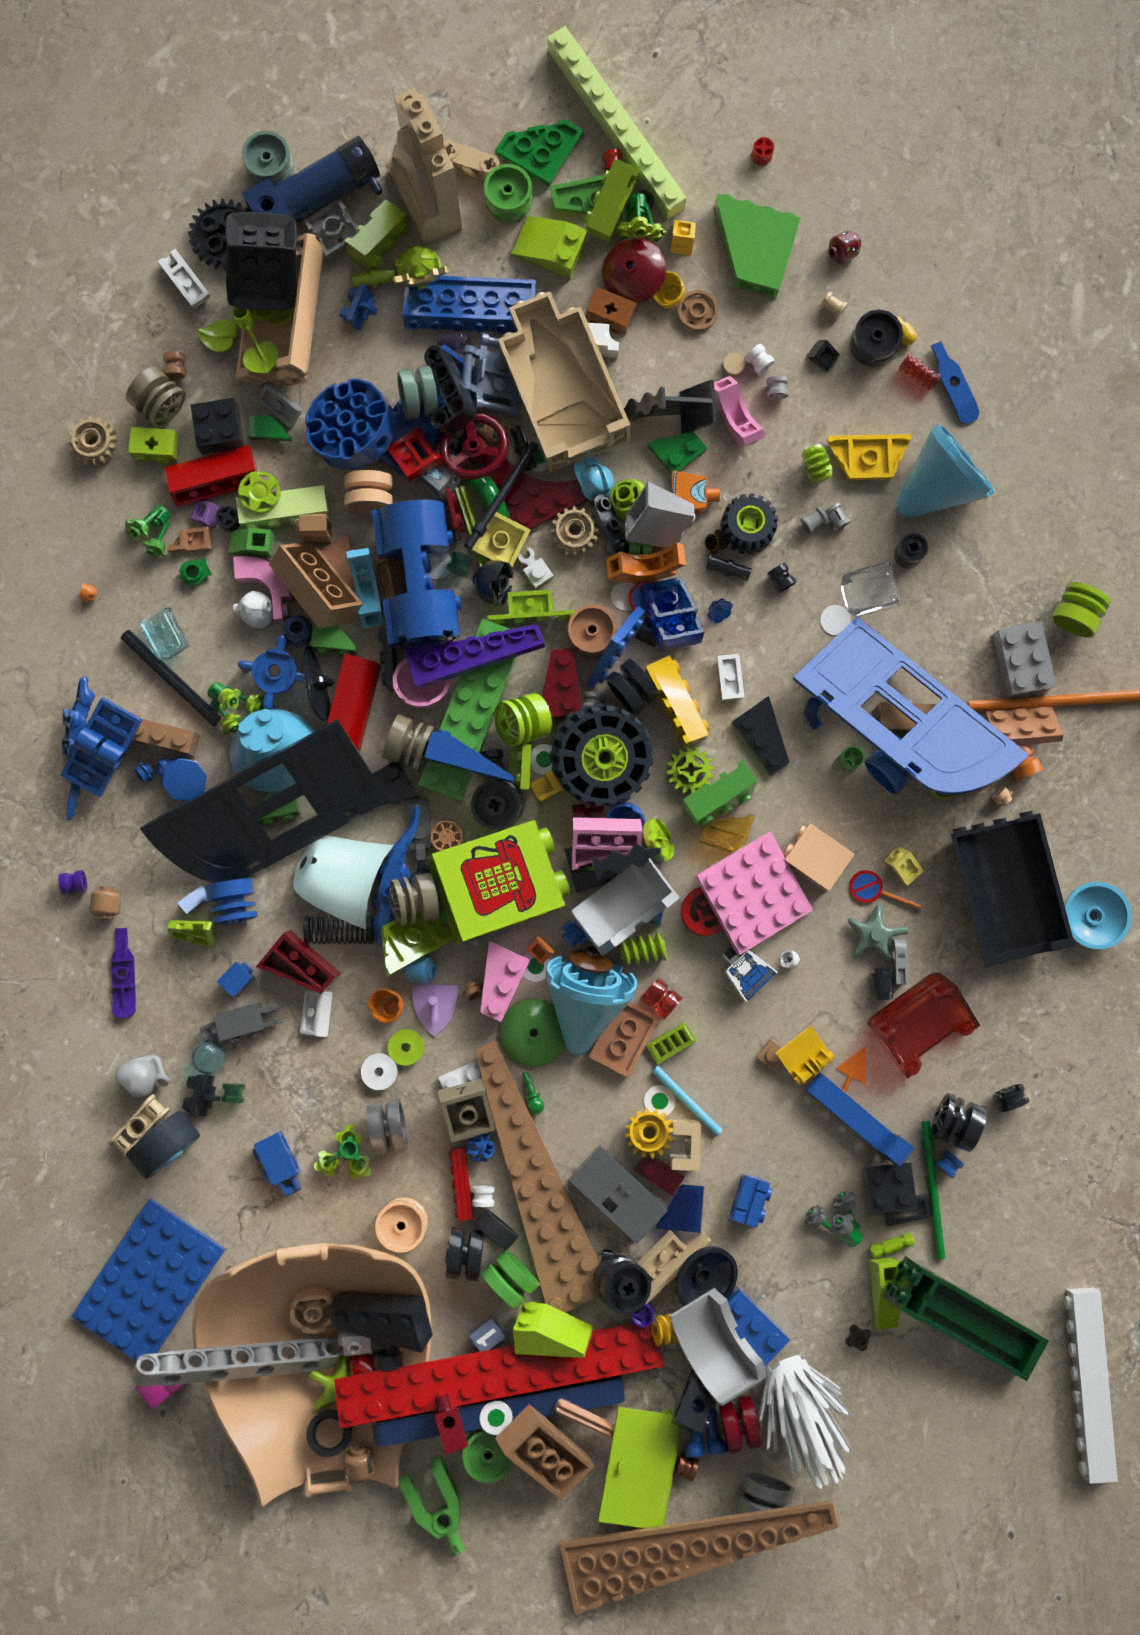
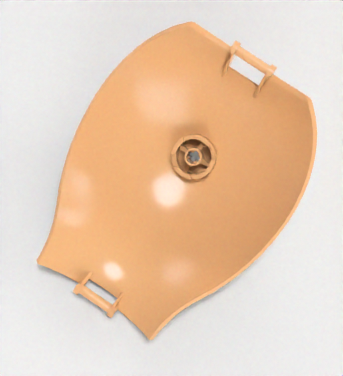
[192,1244,431,1507]

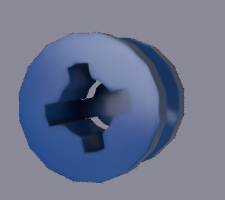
[935,1150,964,1179]

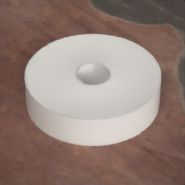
[361,1053,398,1090]

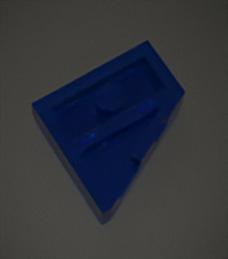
[657,1184,705,1233]

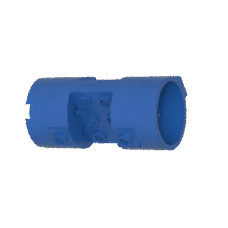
[372,500,462,647]

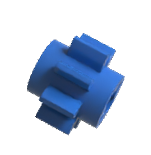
[562,920,588,947]
[466,1134,494,1162]

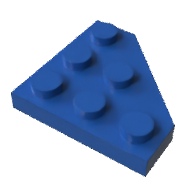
[586,606,645,689]

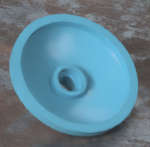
[1065,882,1132,949]

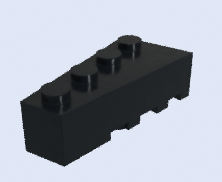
[327,1291,433,1353]

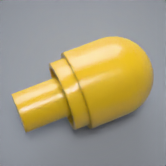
[897,317,917,346]

